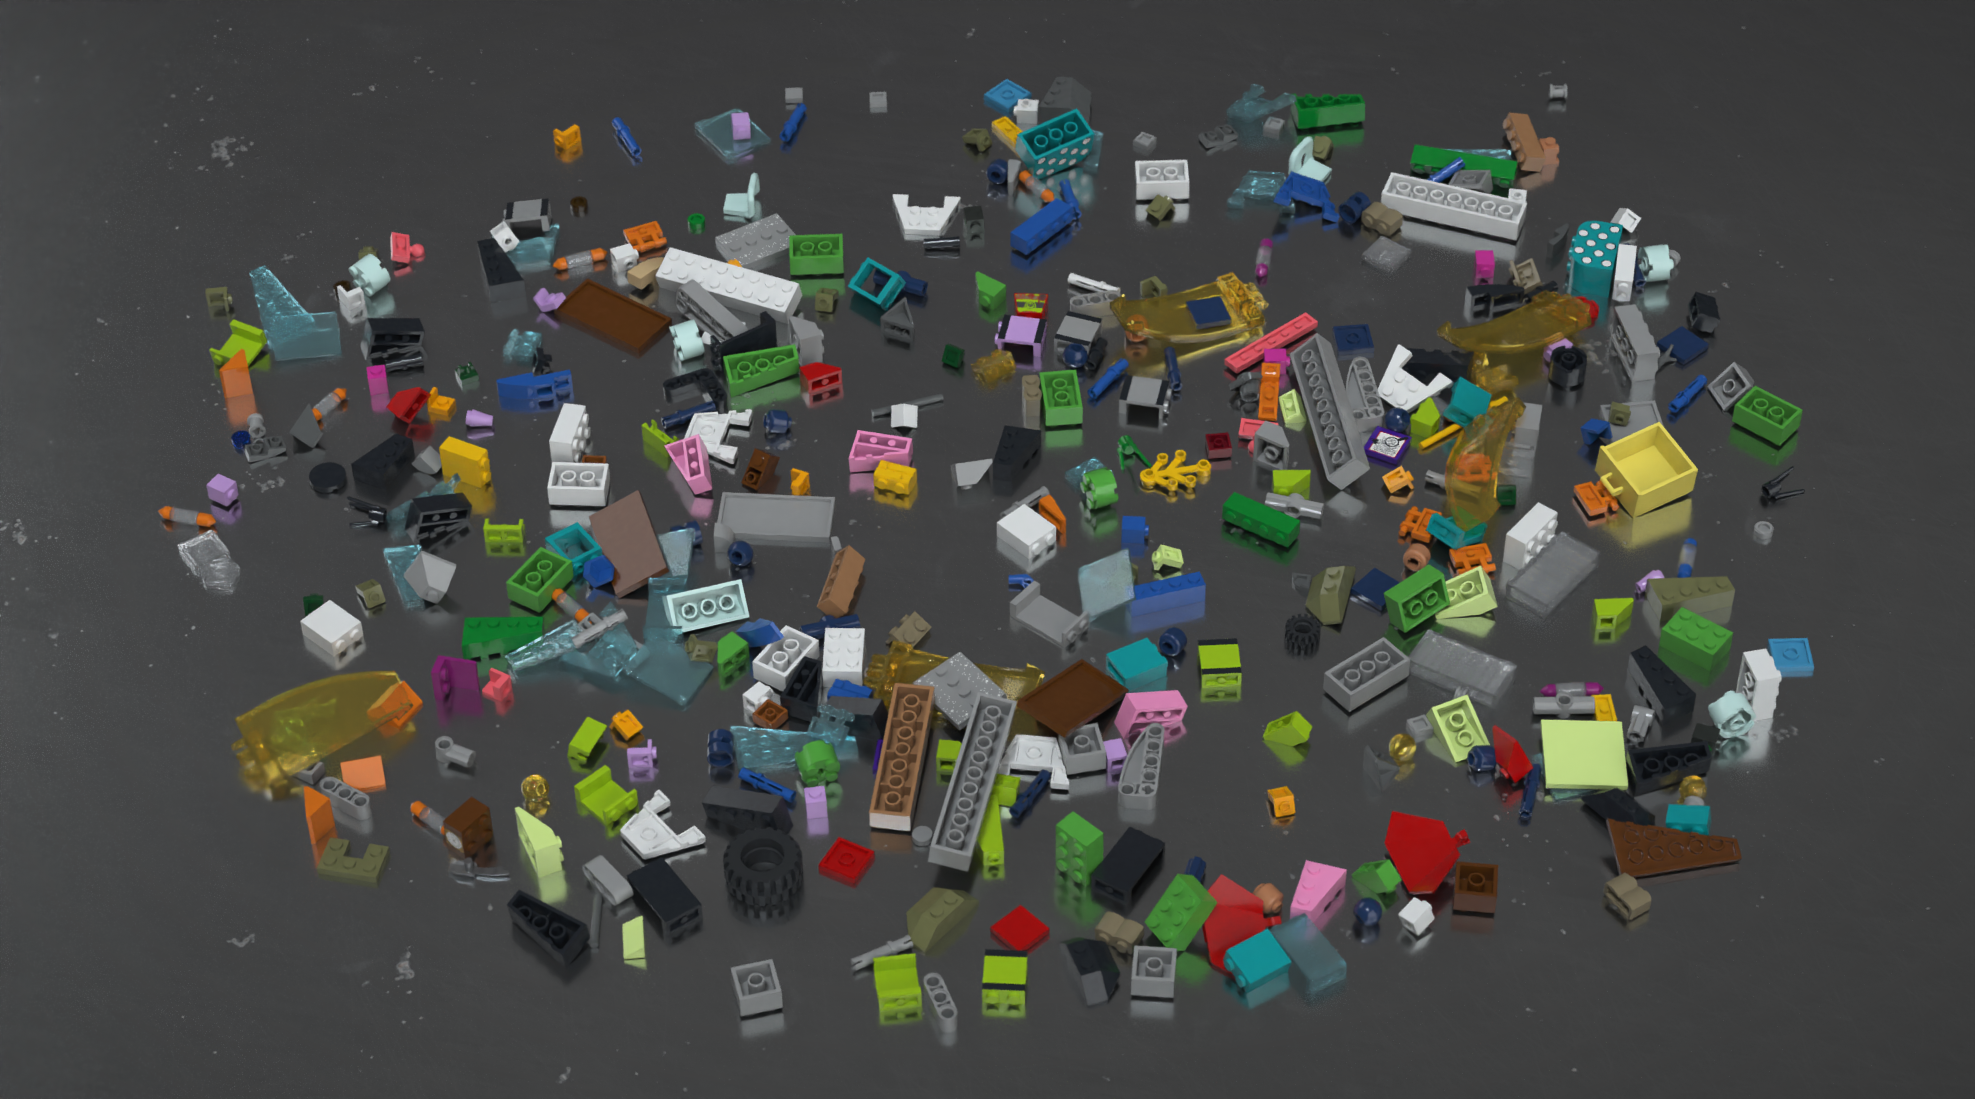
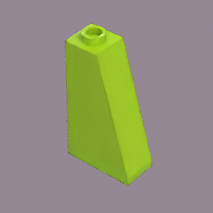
[975,795,1004,866]

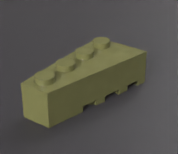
[1645,576,1735,622]

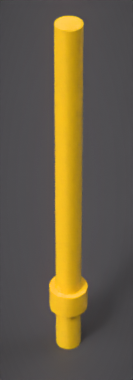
[1418,396,1508,449]

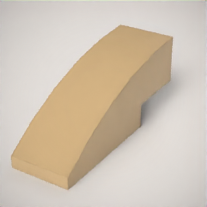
[627,257,664,290]

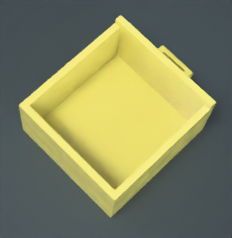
[1595,422,1698,518]

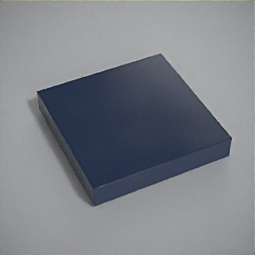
[1186,296,1231,329]
[1332,324,1374,356]
[1656,326,1709,365]
[1351,568,1400,611]

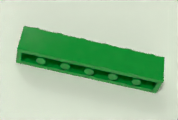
[1410,145,1518,188]

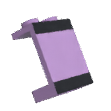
[995,315,1047,357]

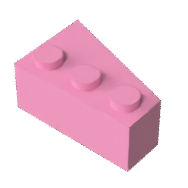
[849,430,913,473]
[664,434,713,495]
[1114,690,1188,739]
[1290,860,1347,927]

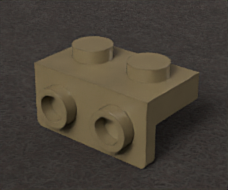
[1509,258,1543,295]
[886,611,931,654]

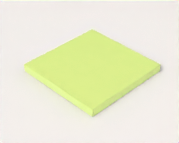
[1540,720,1628,790]

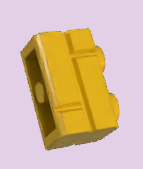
[873,460,917,495]

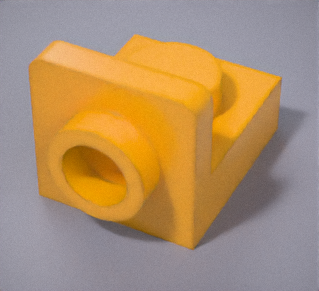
[553,124,581,150]
[426,387,456,416]
[1382,466,1414,493]
[791,468,810,496]
[609,710,643,741]
[1267,786,1295,817]

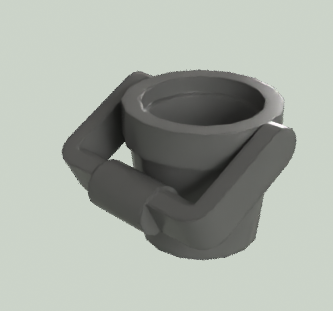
[1229,372,1262,402]

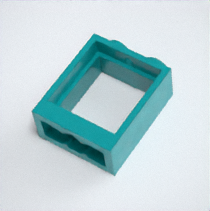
[848,257,906,312]
[545,522,602,576]

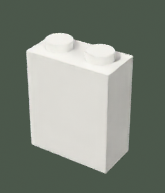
[1612,244,1637,302]
[997,504,1056,559]
[300,600,363,657]

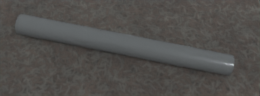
[871,393,944,417]

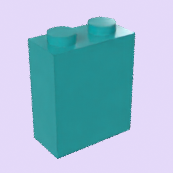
[1106,638,1168,691]
[1223,929,1292,993]

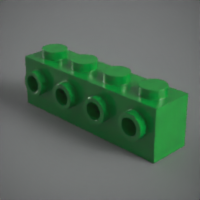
[1222,492,1300,547]

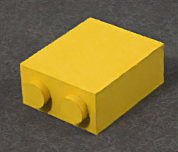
[439,436,492,488]

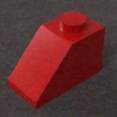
[799,362,842,394]
[386,387,431,424]

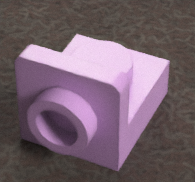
[533,288,566,312]
[627,739,657,768]

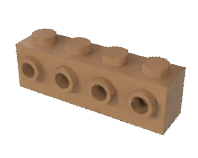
[1503,112,1546,172]
[817,545,865,618]

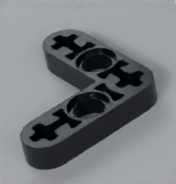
[663,368,728,408]

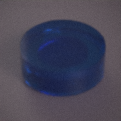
[231,431,251,448]

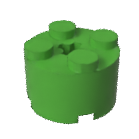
[1080,467,1118,509]
[794,740,840,787]

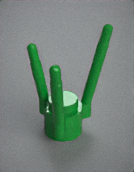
[1117,435,1152,471]

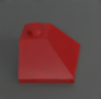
[1492,725,1534,783]

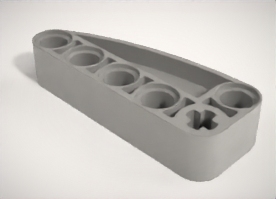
[675,280,748,342]
[1346,357,1384,433]
[1118,723,1164,810]

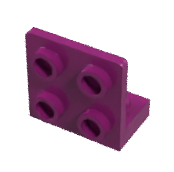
[431,655,480,700]

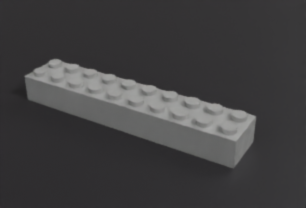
[1290,333,1370,490]
[928,692,1017,872]

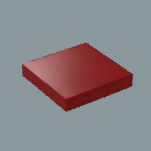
[818,837,875,884]
[990,905,1050,951]

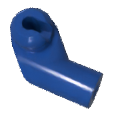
[1008,574,1034,588]

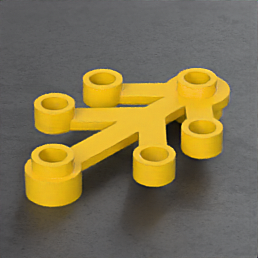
[1140,450,1211,491]

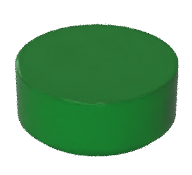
[687,213,705,229]

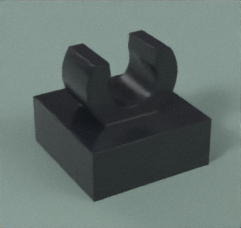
[531,348,552,374]

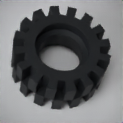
[1285,614,1321,650]

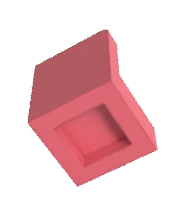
[482,668,512,702]

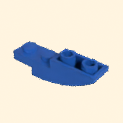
[496,369,573,399]

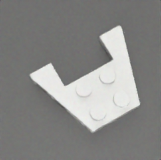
[893,194,961,236]
[1378,344,1453,413]
[684,409,753,464]
[997,734,1069,790]
[620,790,706,860]

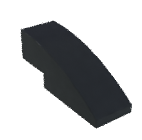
[1465,284,1525,310]

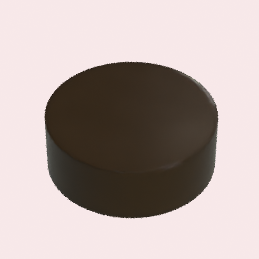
[570,196,588,212]
[333,280,352,295]

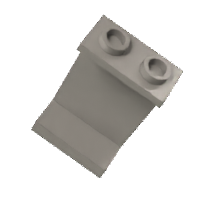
[1010,581,1090,648]

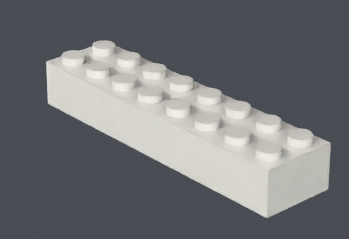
[1381,172,1527,240]
[655,247,802,324]

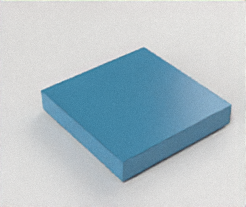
[984,79,1032,113]
[1767,638,1814,672]

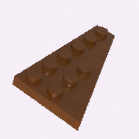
[1606,819,1742,878]

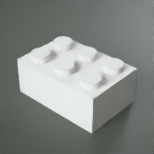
[1135,160,1189,200]
[549,403,591,463]
[547,462,610,506]
[1503,502,1558,571]
[752,625,819,691]
[822,628,865,687]
[1736,648,1782,721]

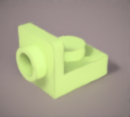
[1151,544,1183,571]

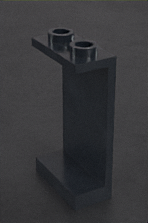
[709,311,777,373]
[1091,826,1165,905]
[626,857,703,936]

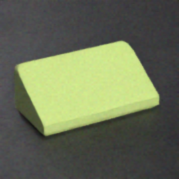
[1278,389,1307,424]
[622,916,645,959]

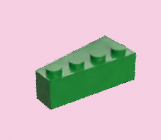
[1290,94,1365,129]
[462,617,545,660]

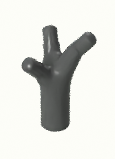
[1657,344,1677,370]

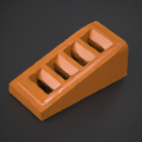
[1039,494,1066,534]

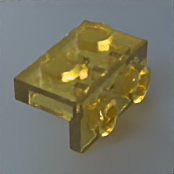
[971,349,1016,383]
[1474,363,1519,396]

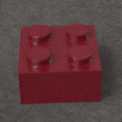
[1205,432,1232,459]

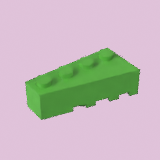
[723,344,799,398]

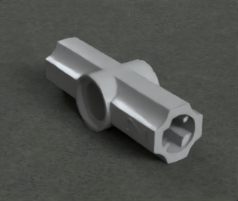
[1265,492,1324,519]
[1532,692,1595,719]

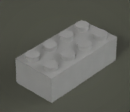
[1611,304,1660,382]
[1323,637,1410,712]

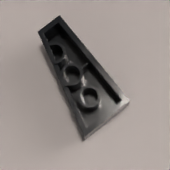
[477,238,526,302]
[1401,348,1474,389]
[507,890,590,969]

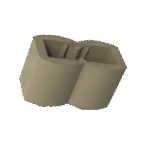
[1362,201,1403,236]
[1022,375,1042,417]
[1604,873,1652,920]
[1095,911,1144,954]

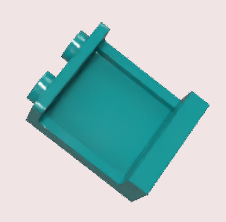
[1443,377,1492,433]
[1426,506,1487,550]

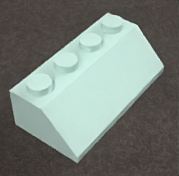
[662,579,749,634]

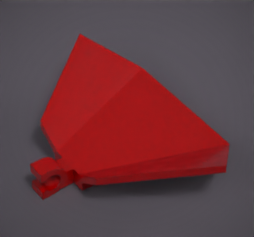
[1384,811,1470,894]
[1202,874,1282,976]

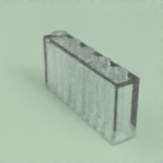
[1505,531,1601,619]
[1408,629,1517,709]

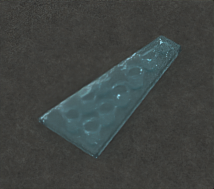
[249,265,317,349]
[730,726,859,773]

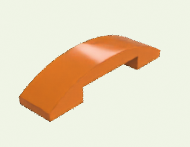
[1258,363,1280,421]

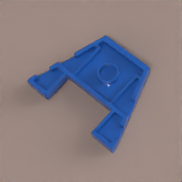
[1273,171,1340,223]

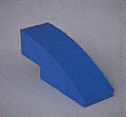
[736,618,784,647]

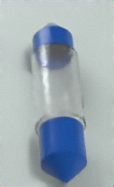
[1677,538,1697,578]

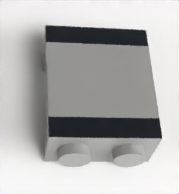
[503,198,552,231]
[1054,311,1102,357]
[1119,375,1172,419]

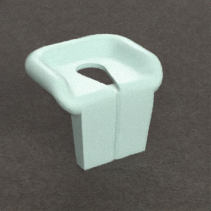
[1288,136,1332,182]
[723,173,760,218]

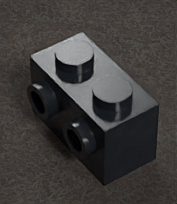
[1688,292,1720,333]

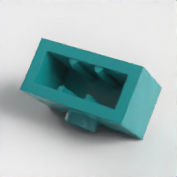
[1666,804,1712,836]

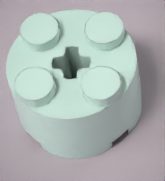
[1638,244,1674,282]
[348,254,390,297]
[669,319,705,361]
[1708,690,1756,738]

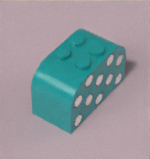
[1015,108,1095,179]
[1566,221,1623,297]

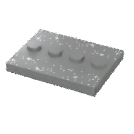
[715,213,796,269]
[913,652,1007,731]

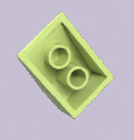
[1435,566,1498,619]
[1426,695,1490,763]
[515,807,564,878]

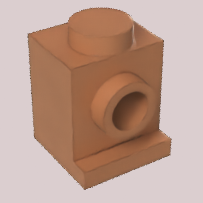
[1539,137,1559,166]

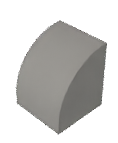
[411,446,442,474]
[714,523,735,553]

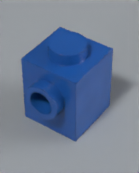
[1121,516,1149,544]

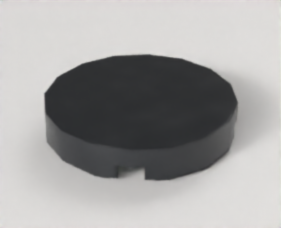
[309,462,347,493]

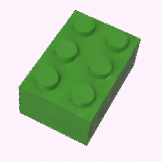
[789,234,844,275]
[1039,370,1083,426]
[1732,386,1803,446]
[506,547,574,613]
[1384,564,1450,633]
[1659,607,1733,672]
[1056,811,1104,887]
[1144,874,1218,951]

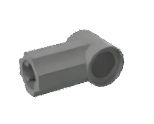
[1627,705,1655,744]
[435,736,476,768]

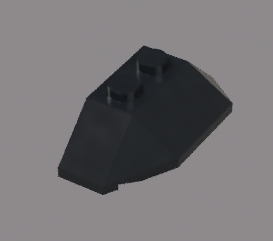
[1581,787,1655,826]
[1058,937,1120,1008]

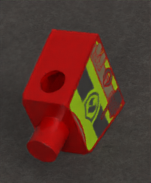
[1014,293,1048,319]

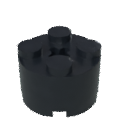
[1548,346,1587,389]

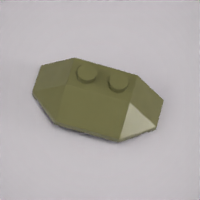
[1305,566,1356,625]
[906,887,979,953]

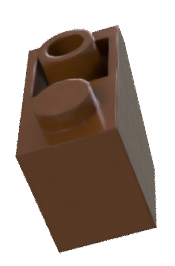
[741,448,780,490]

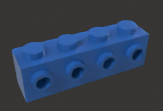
[1010,198,1073,255]
[1125,571,1206,617]

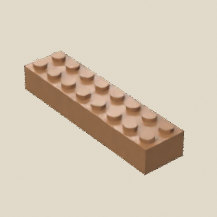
[869,683,935,831]

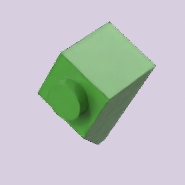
[975,271,1006,310]
[718,631,749,678]
[1351,859,1402,894]

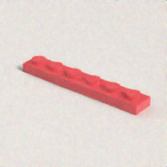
[1224,312,1318,374]

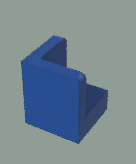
[1580,418,1613,445]
[583,555,615,588]

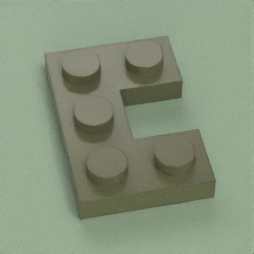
[317,837,390,883]

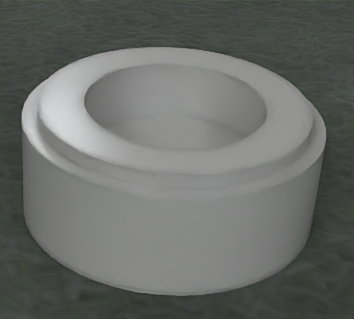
[1754,521,1774,539]
[912,826,933,846]

